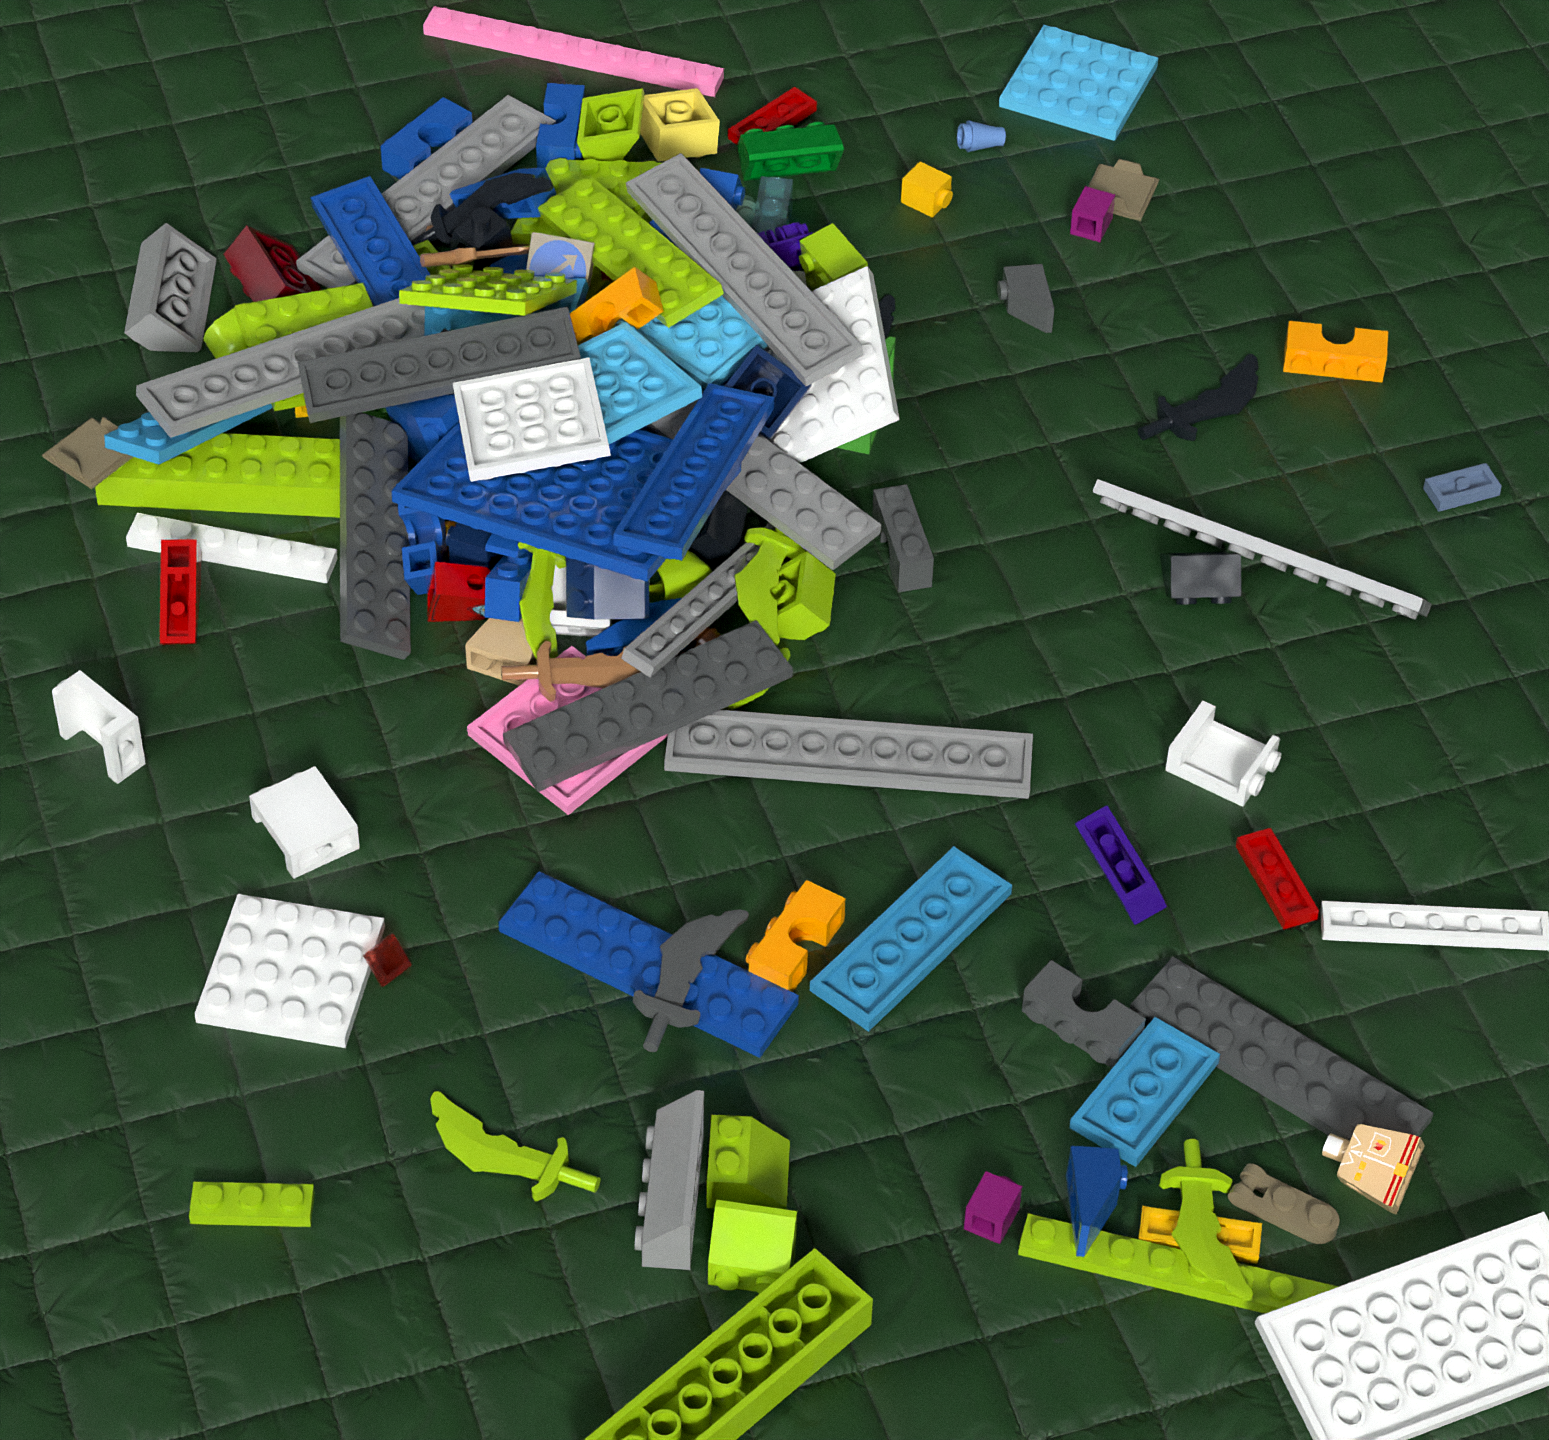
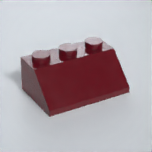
[223,225,322,302]

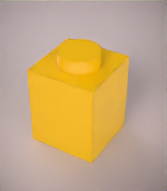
[901,162,953,218]

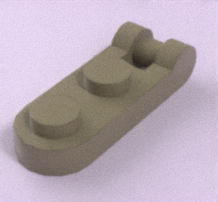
[1228,1163,1340,1244]

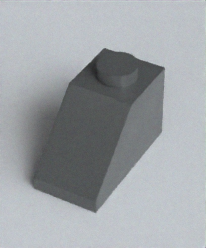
[997,264,1054,333]

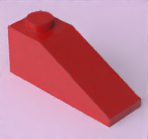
[160,539,201,645]

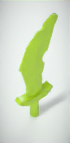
[734,527,806,646]
[518,542,566,658]
[430,1091,601,1201]
[1159,1139,1254,1301]

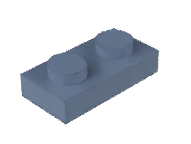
[1423,463,1502,512]

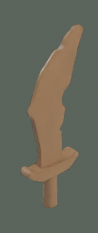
[420,245,530,267]
[501,641,641,702]

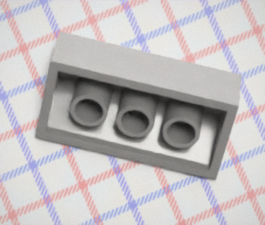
[124,223,217,352]
[635,1090,704,1270]

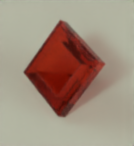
[363,933,412,987]

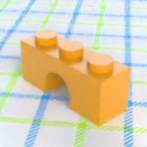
[570,267,664,345]
[1283,321,1388,383]
[746,880,846,992]

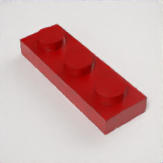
[728,87,817,145]
[1236,828,1319,930]

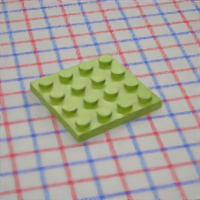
[511,158,661,244]
[399,264,577,316]
[234,283,373,411]

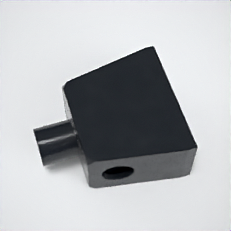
[450,206,514,271]

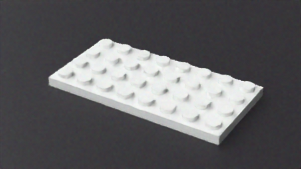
[1255,1212,1549,1440]

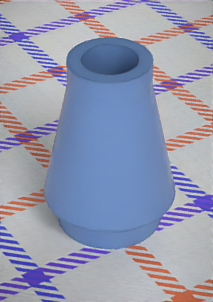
[957,120,1006,152]

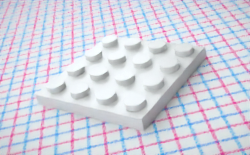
[453,357,611,482]
[195,894,385,1048]

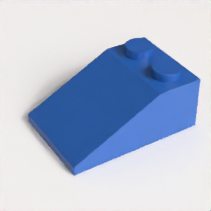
[385,395,459,463]

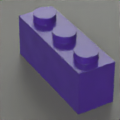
[1075,805,1167,925]

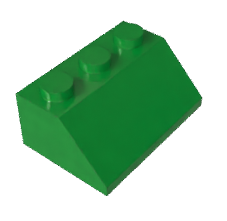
[737,122,844,181]

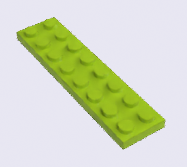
[538,175,724,328]

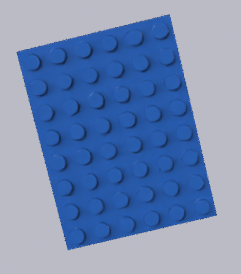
[392,422,741,582]

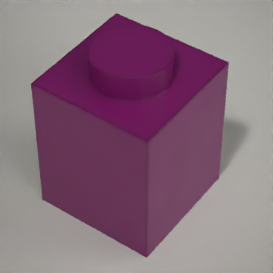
[1070,186,1115,242]
[964,1171,1022,1244]

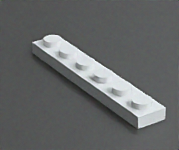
[126,513,338,583]
[1320,901,1549,951]

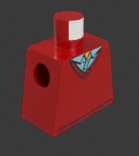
[427,562,491,622]

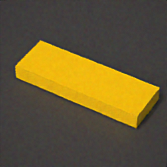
[1138,1206,1262,1264]

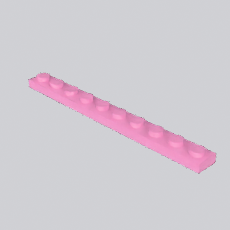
[423,6,724,97]

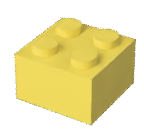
[640,88,720,162]

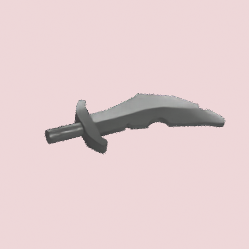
[632,909,749,1052]

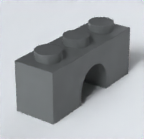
[872,484,934,593]
[1022,960,1146,1068]

